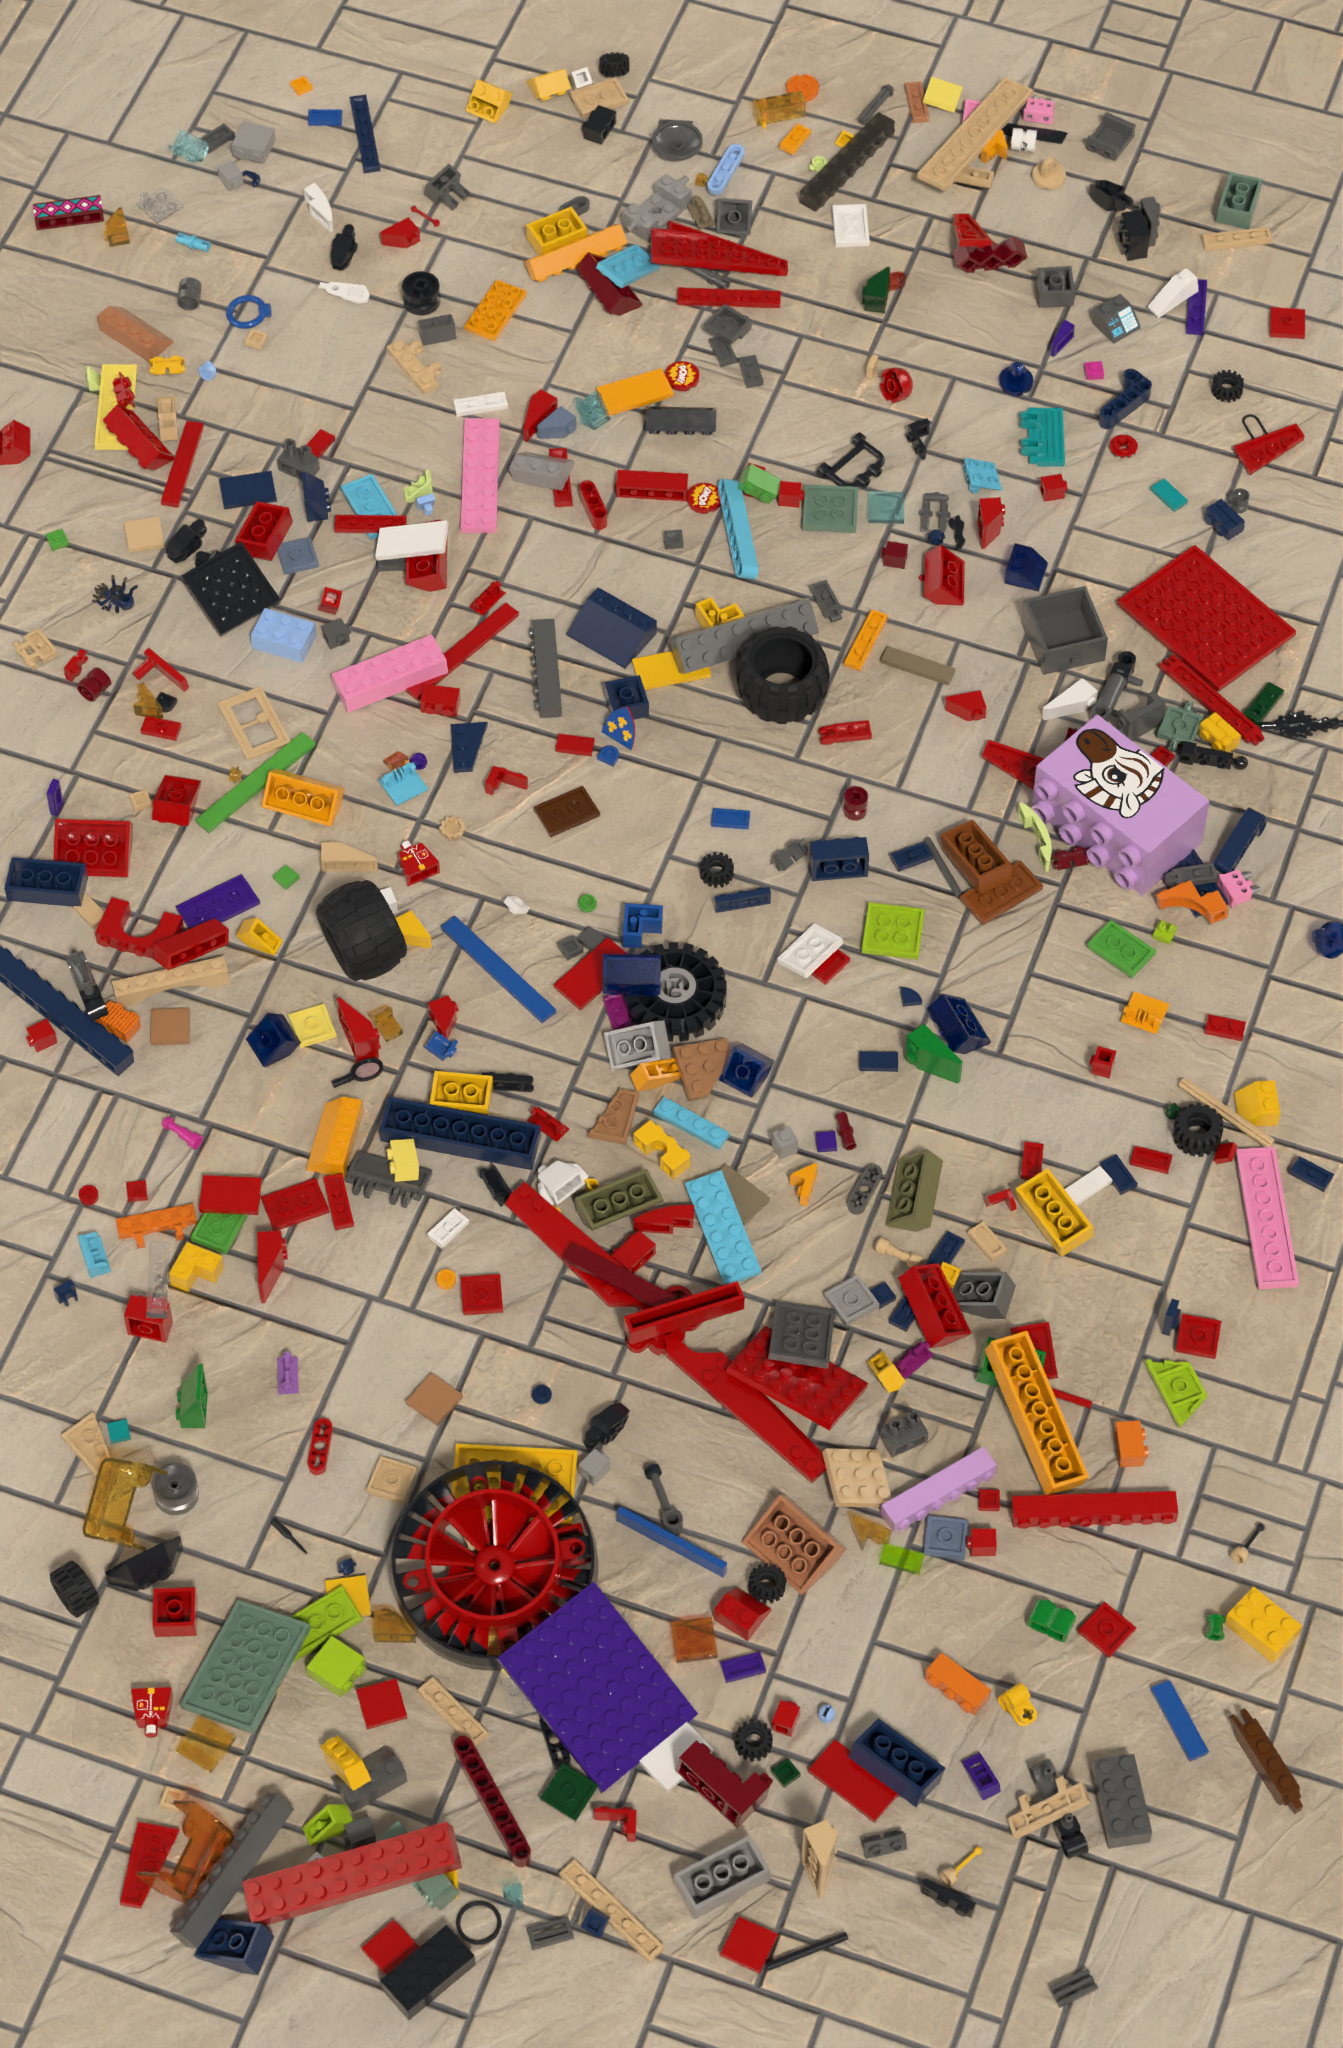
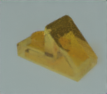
[133,683,163,719]
[367,1005,403,1042]
[851,1515,892,1551]

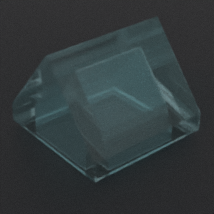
[503,1882,524,1909]

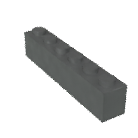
[529,619,562,718]

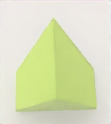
[404,469,433,503]

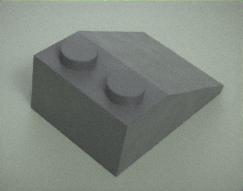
[950,1272,1016,1319]

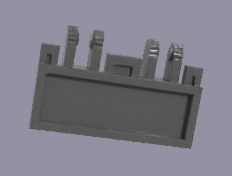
[345,1151,432,1208]

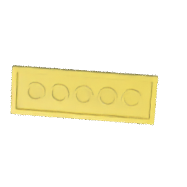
[94,364,138,450]

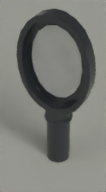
[331,1058,383,1088]

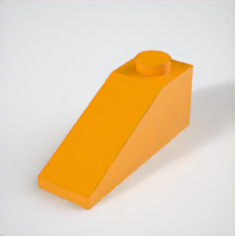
[630,1058,681,1092]

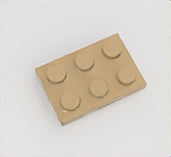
[570,77,629,119]

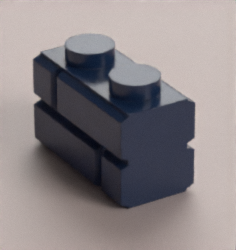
[1204,499,1245,541]

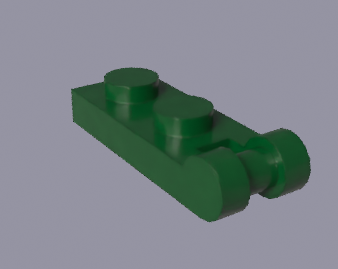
[1243,682,1284,726]

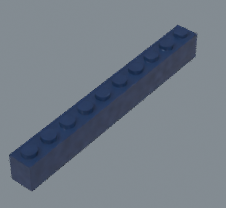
[0,946,134,1076]

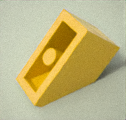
[396,910,432,949]
[236,917,283,956]
[867,1350,906,1394]

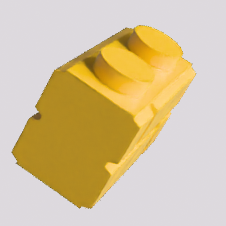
[1198,713,1241,752]

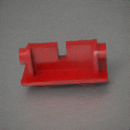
[113,372,135,408]
[469,581,506,616]
[527,1107,569,1142]

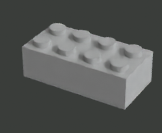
[674,1836,770,1920]

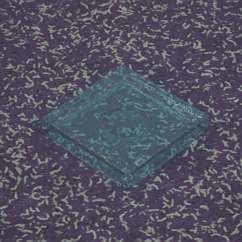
[868,491,904,524]

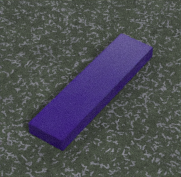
[1186,279,1207,336]

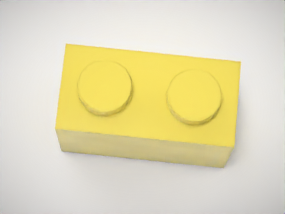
[387,1139,419,1182]

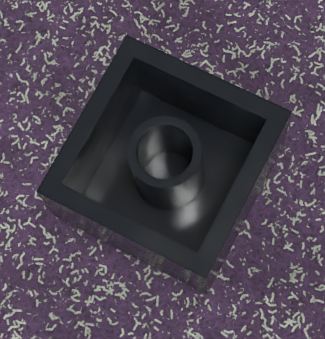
[1116,209,1150,261]

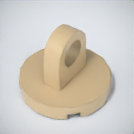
[1032,157,1066,190]

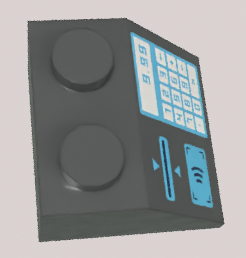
[1092,294,1141,344]

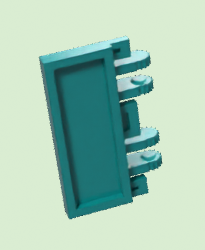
[1020,407,1065,467]

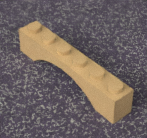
[112,956,230,1008]

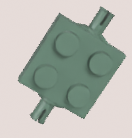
[1157,700,1204,752]

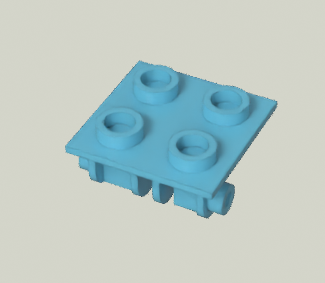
[963,458,1002,494]
[378,762,429,806]

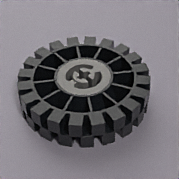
[623,942,727,1042]

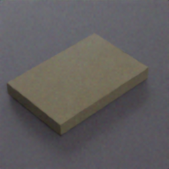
[719,1164,770,1226]

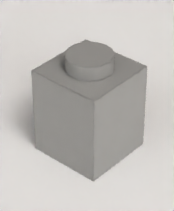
[218,161,244,191]
[771,1126,798,1160]
[578,1449,610,1486]

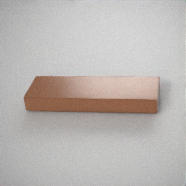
[905,81,929,123]

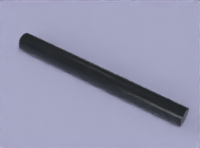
[765,1932,848,1971]

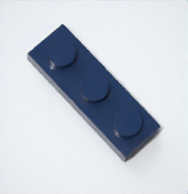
[714,887,771,913]

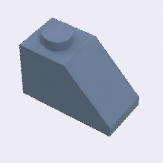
[537,406,577,439]

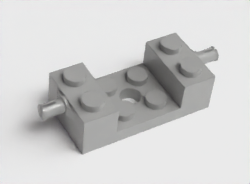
[622,174,692,243]

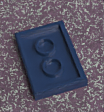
[219,471,277,510]

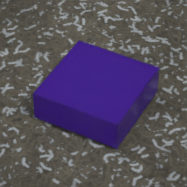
[816,1131,837,1152]

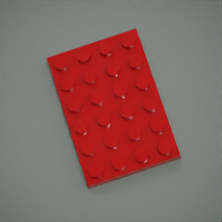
[726,1326,868,1431]

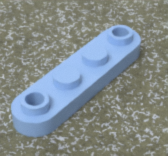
[707,144,744,195]

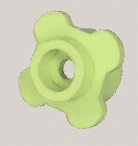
[809,156,828,173]

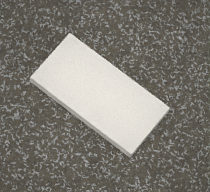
[375,520,449,561]

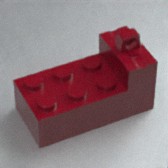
[675,1740,773,1829]

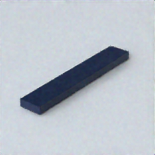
[350,94,381,173]
[889,1231,965,1332]

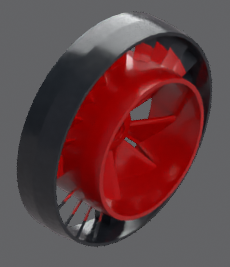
[390,1461,599,1671]

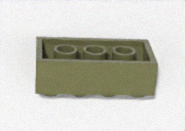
[886,1149,943,1232]
[575,1169,664,1230]

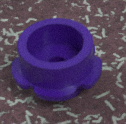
[409,753,428,770]

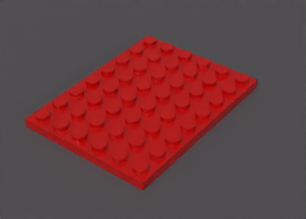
[1117,545,1296,692]

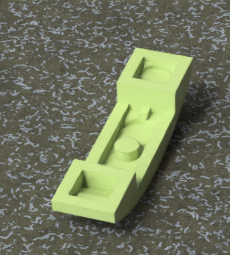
[1018,803,1052,872]

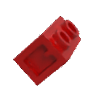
[485,766,528,795]
[594,1806,637,1842]

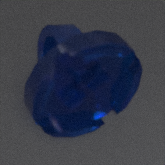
[999,362,1033,396]
[1311,921,1343,959]

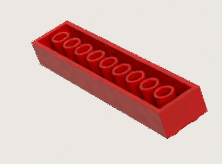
[243,1822,462,1926]

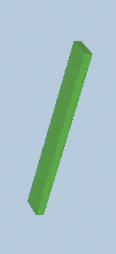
[195,732,316,833]

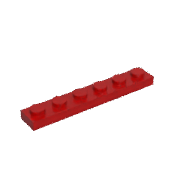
[677,287,781,308]

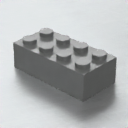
[1091,1754,1152,1849]

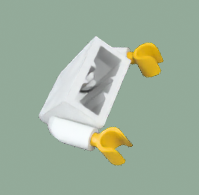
[537,1161,598,1212]

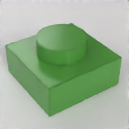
[46,529,69,551]

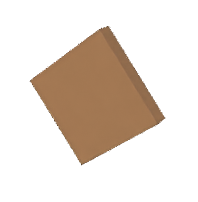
[150,1008,190,1045]
[406,1373,463,1426]

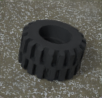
[1173,1103,1224,1157]
[50,1560,99,1618]

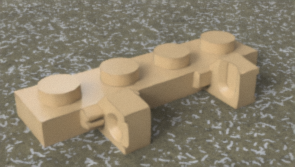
[386,339,442,395]
[1008,1776,1091,1839]

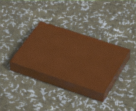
[534,786,600,837]

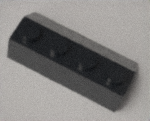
[646,406,717,435]

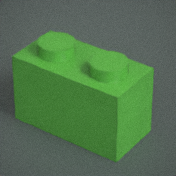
[738,464,781,504]

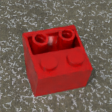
[0,419,30,465]

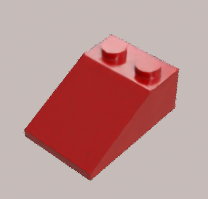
[152,775,201,826]
[336,997,381,1062]
[257,1231,288,1303]

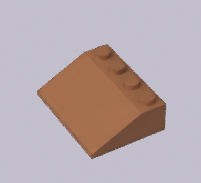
[742,1494,847,1595]

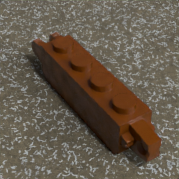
[1229,1708,1303,1814]

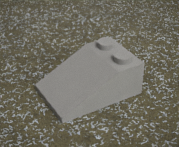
[604,1020,671,1070]

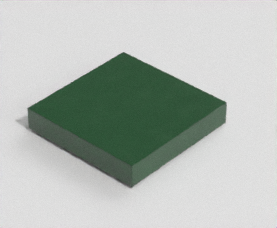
[540,1763,599,1822]

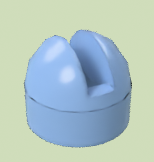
[818,1704,835,1723]

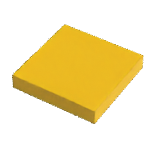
[325,1575,371,1617]

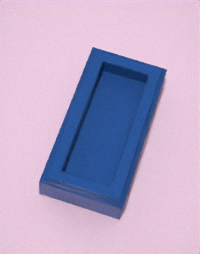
[308,109,343,126]
[712,808,750,830]

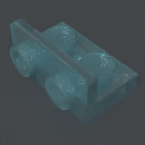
[168,129,210,163]
[575,391,611,430]

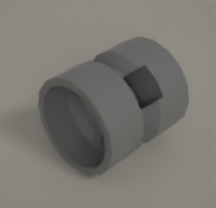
[177,277,202,310]

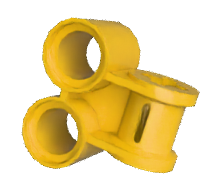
[997,1682,1037,1727]

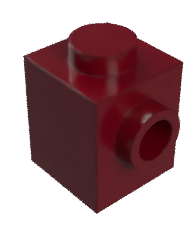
[881,541,908,569]

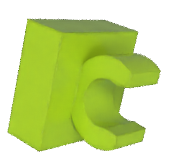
[1152,920,1178,945]

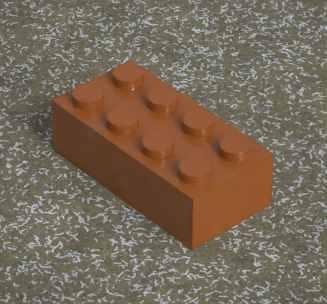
[941,819,1012,894]

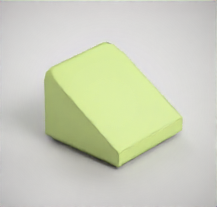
[86,366,101,391]

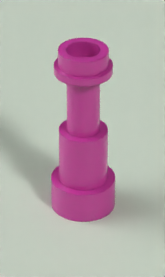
[162,1116,203,1150]

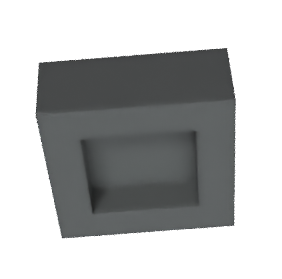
[664,530,684,549]
[558,935,584,961]

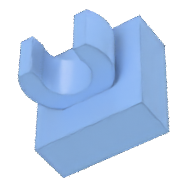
[415,493,435,516]

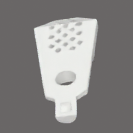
[318,282,370,304]

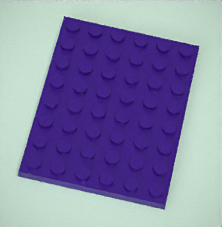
[496,1582,698,1793]

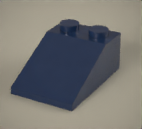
[194,1918,274,1975]

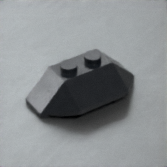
[105,1536,183,1592]

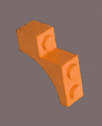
[1156,880,1228,924]

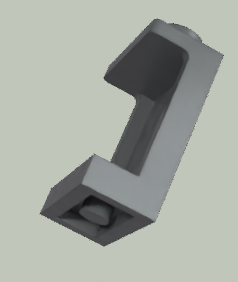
[1086,112,1136,161]
[1116,691,1165,741]

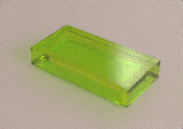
[879,1543,925,1575]

